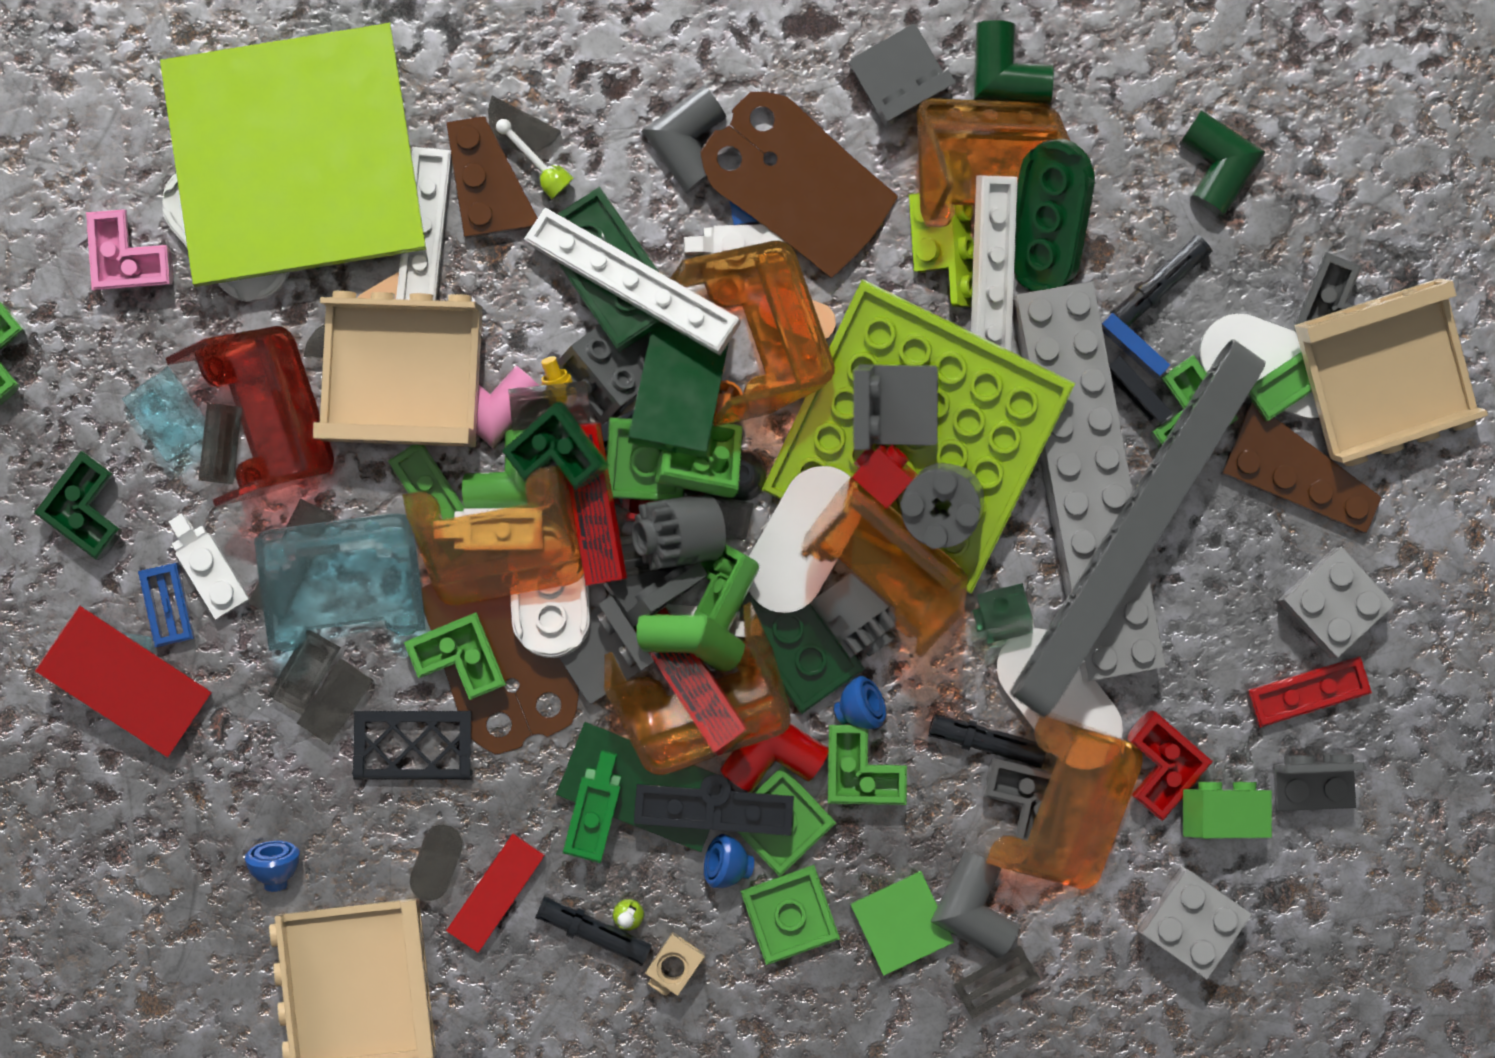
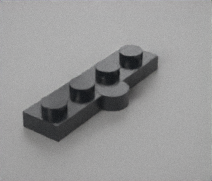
[634,774,794,836]

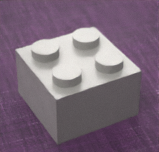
[1277,546,1395,658]
[1137,866,1252,979]

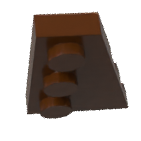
[446,116,538,239]

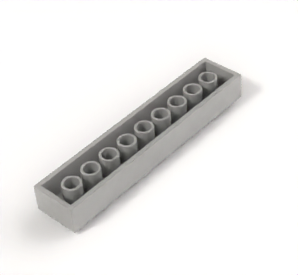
[1013,281,1166,682]

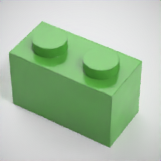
[1183,782,1272,838]

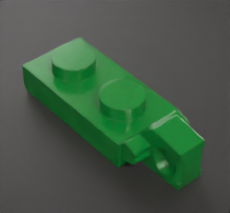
[563,750,621,863]

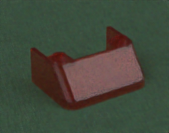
[165,326,334,507]

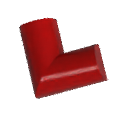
[720,706,828,793]
[1127,710,1213,821]

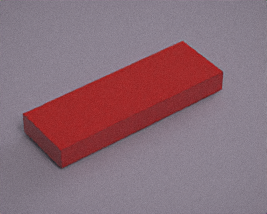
[1247,656,1372,728]
[446,833,545,953]

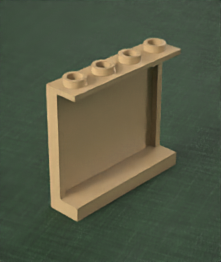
[1294,278,1488,466]
[313,291,483,447]
[269,898,437,1058]

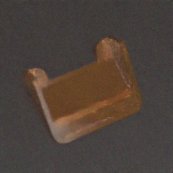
[917,98,1070,227]
[402,466,584,605]
[984,712,1143,889]

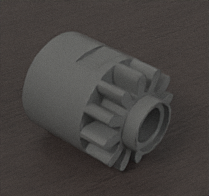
[632,493,726,570]
[810,564,904,658]

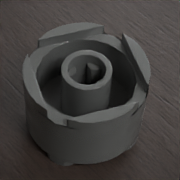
[901,463,984,549]

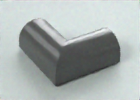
[641,85,726,194]
[1295,252,1362,325]
[983,758,1069,852]
[930,852,1019,958]

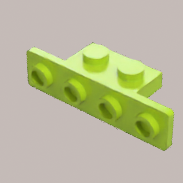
[909,150,974,308]

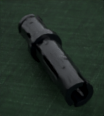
[1110,234,1213,327]
[928,712,1048,768]
[535,895,652,966]

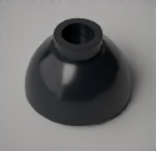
[724,448,767,502]

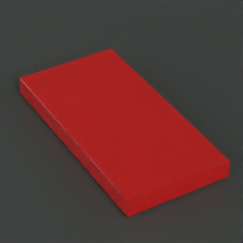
[34,605,212,758]

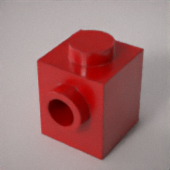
[852,444,917,509]

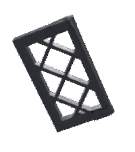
[352,711,473,780]

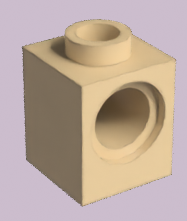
[645,932,705,996]

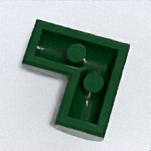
[973,20,1054,105]
[1179,110,1266,218]
[502,402,609,489]
[34,451,122,560]

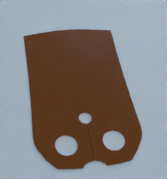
[700,92,898,278]
[416,553,579,754]

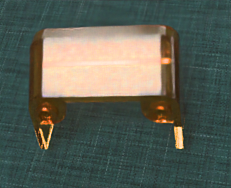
[670,240,835,427]
[800,477,968,658]
[604,603,791,775]

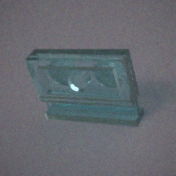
[122,366,215,463]

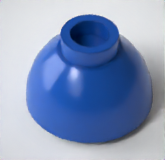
[834,676,886,729]
[704,834,755,889]
[245,841,300,892]

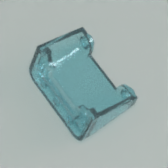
[254,513,426,651]

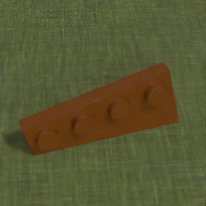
[1221,402,1382,534]

